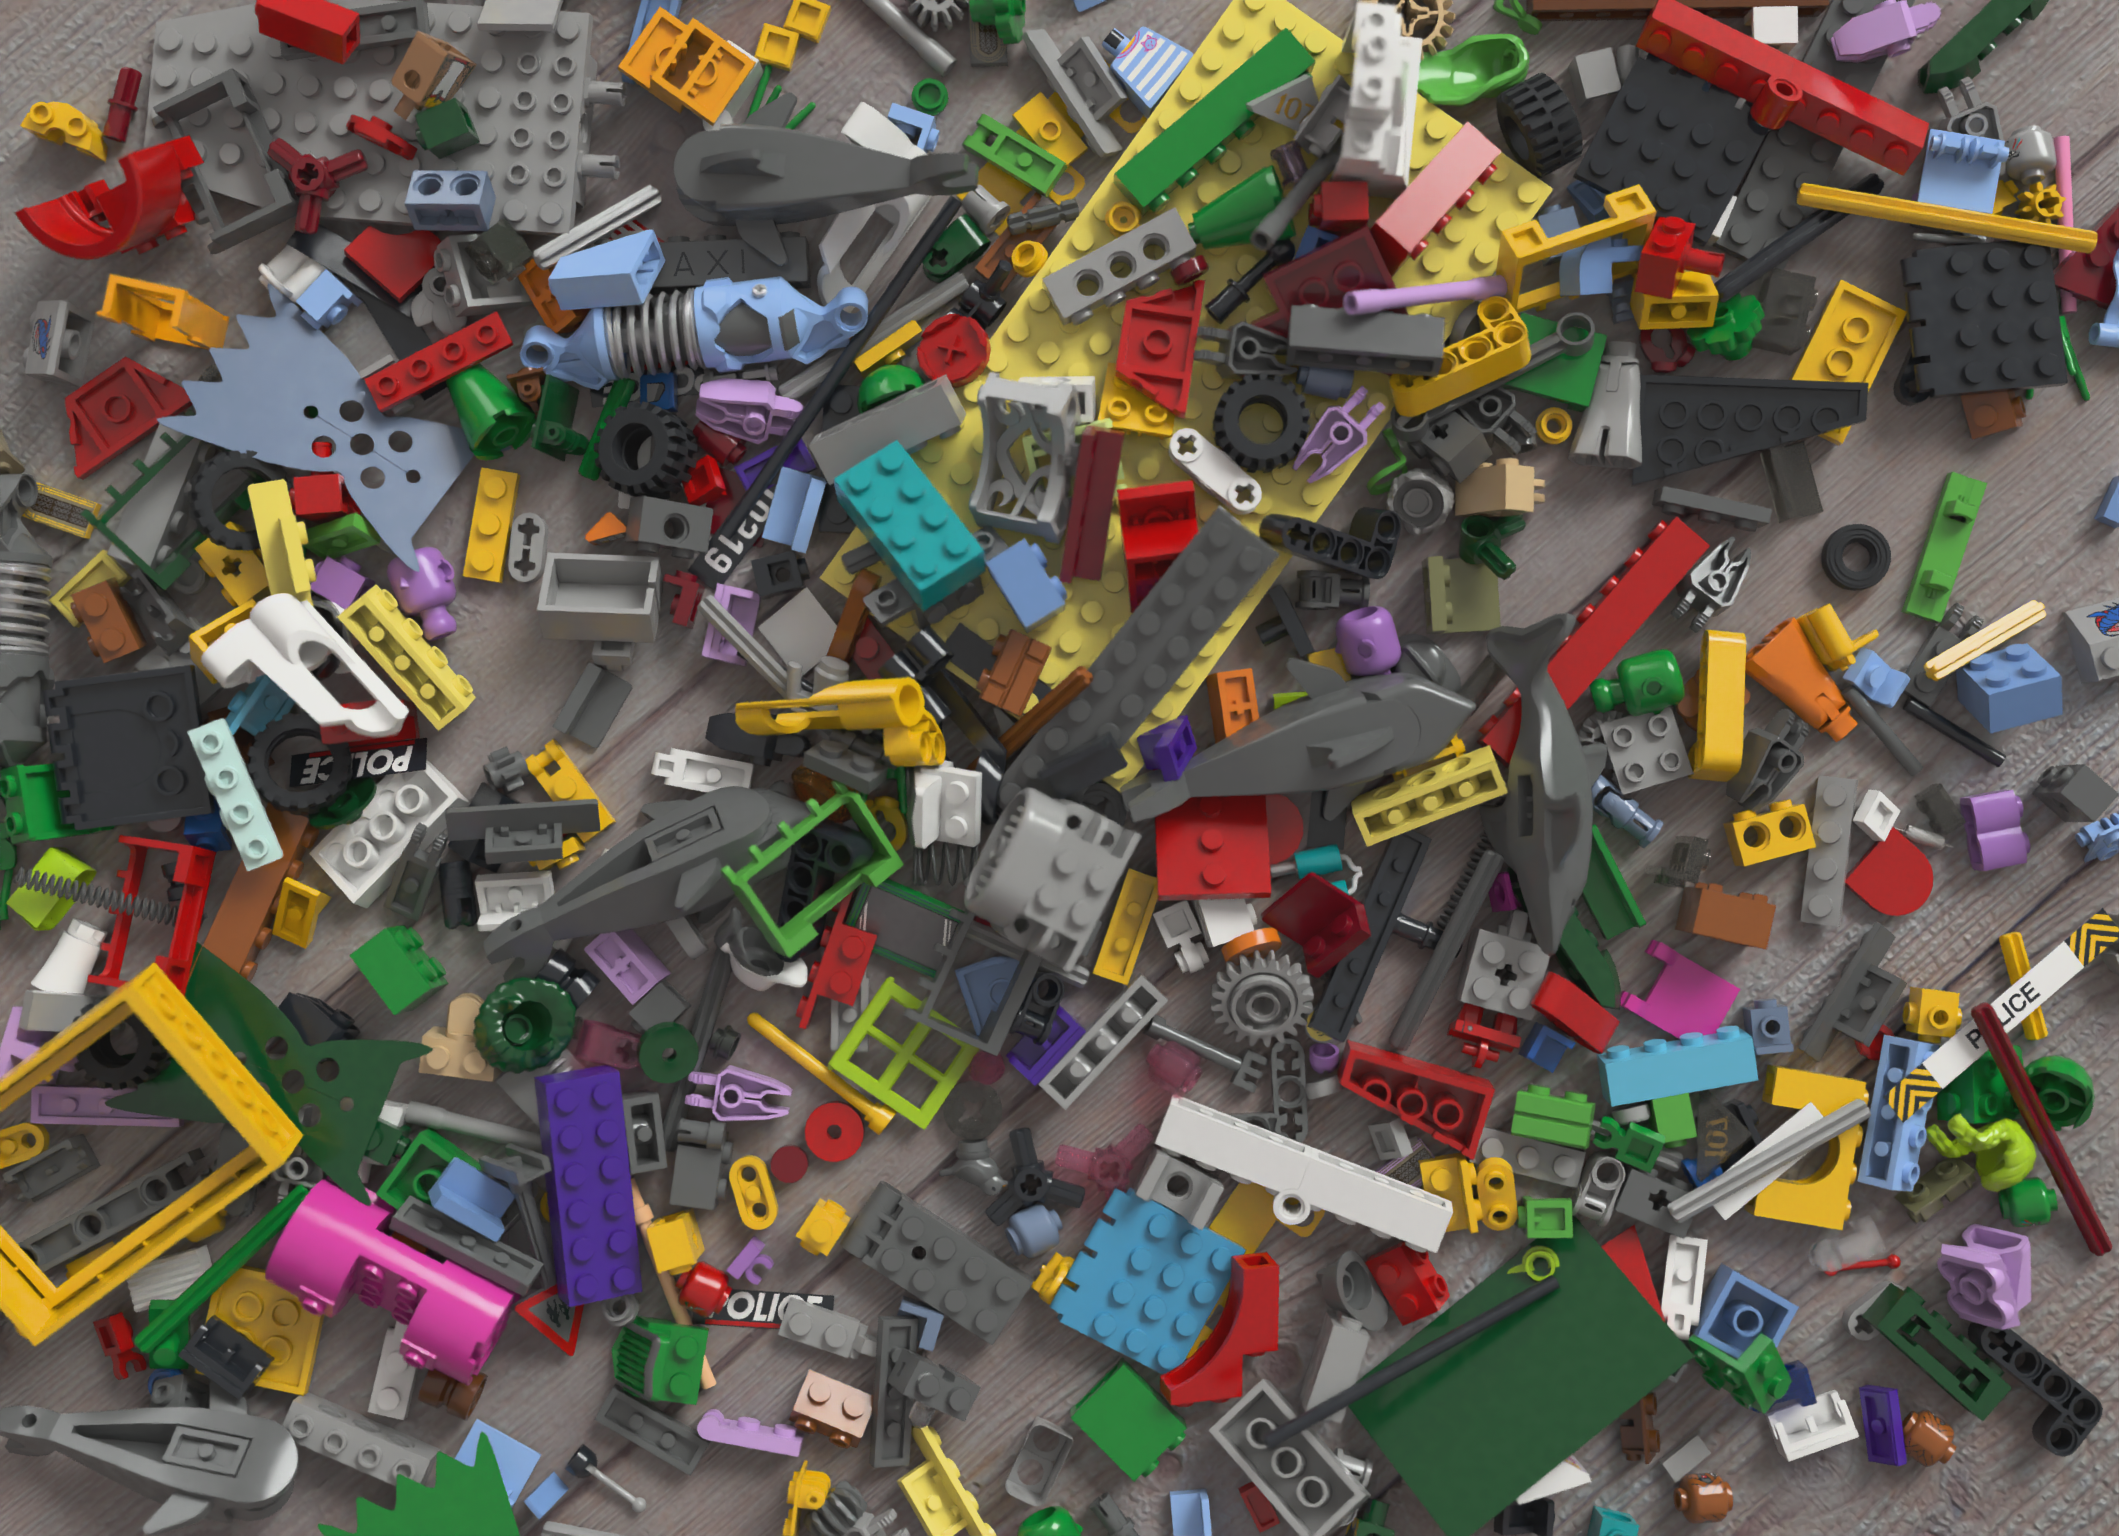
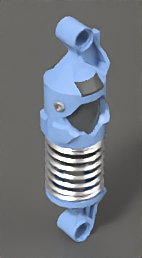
[520,276,868,390]

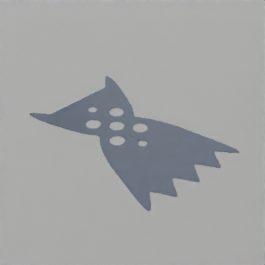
[157,284,511,572]

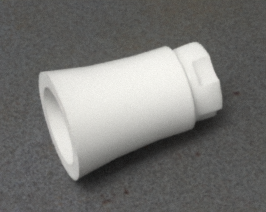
[31,918,107,994]

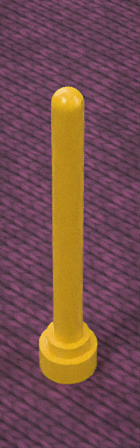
[747,1012,897,1135]

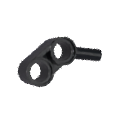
[947,260,1012,330]

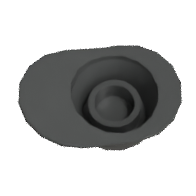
[1390,634,1461,695]
[1316,1250,1389,1331]

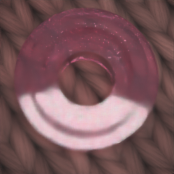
[969,1051,1005,1085]

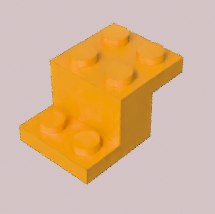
[618,7,756,126]

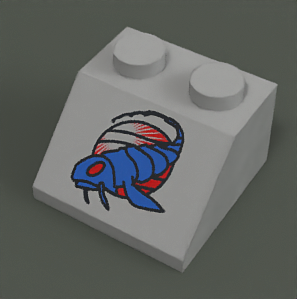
[23,300,95,387]
[2062,598,2119,683]

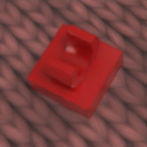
[682,455,726,506]

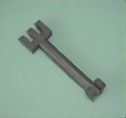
[1143,1014,1270,1093]

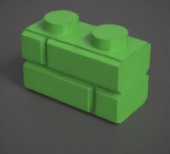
[1511,1084,1596,1149]

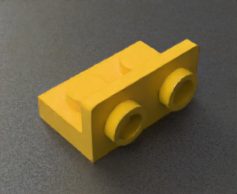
[1418,1152,1483,1234]

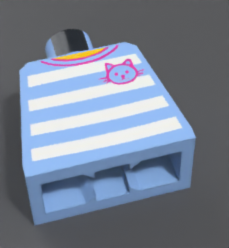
[1102,26,1194,119]

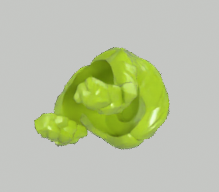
[1926,1114,2037,1192]

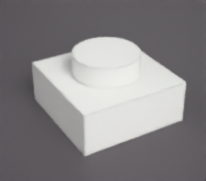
[1852,790,1900,842]

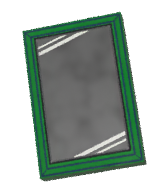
[846,878,964,978]

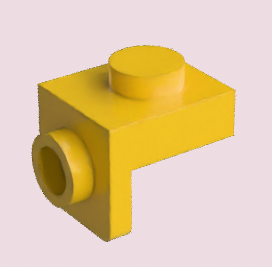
[528,837,586,871]

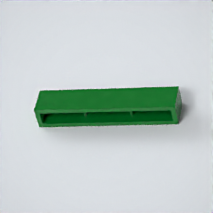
[1113,27,1316,217]

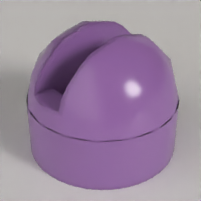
[1309,1043,1339,1074]

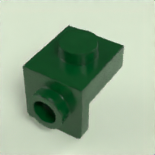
[364,1118,412,1166]

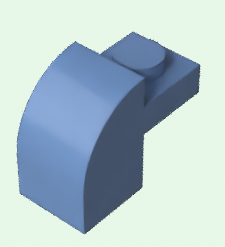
[1559,236,1643,297]

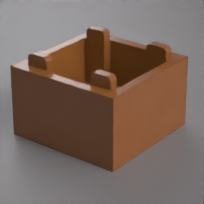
[1675,882,1776,950]

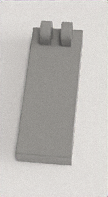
[19,990,126,1035]

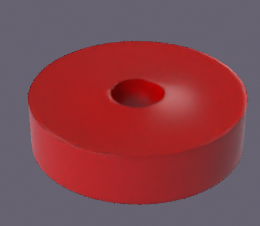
[805,1101,865,1162]

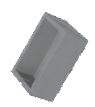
[537,553,664,643]

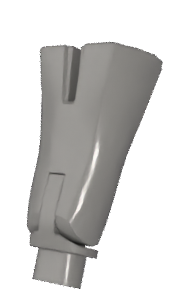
[1567,341,1642,469]

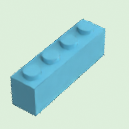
[1597,1026,1758,1107]

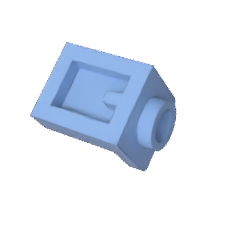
[888,103,940,153]
[1842,647,1911,708]

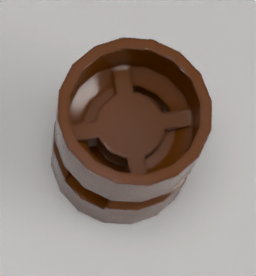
[418,1369,488,1421]

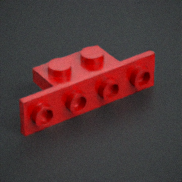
[364,311,514,413]
[796,888,878,1030]

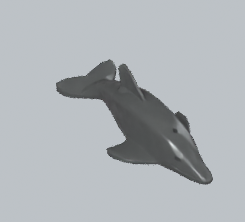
[1479,613,1607,956]

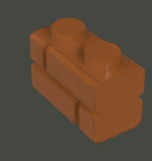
[976,629,1052,717]

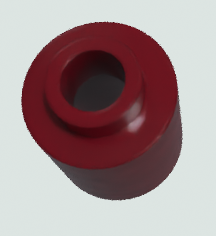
[693,420,748,467]

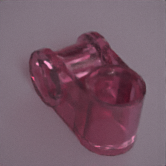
[574,1019,642,1069]

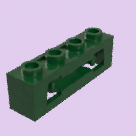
[1862,1283,2012,1422]

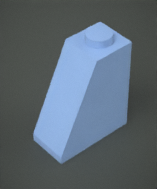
[548,229,666,310]

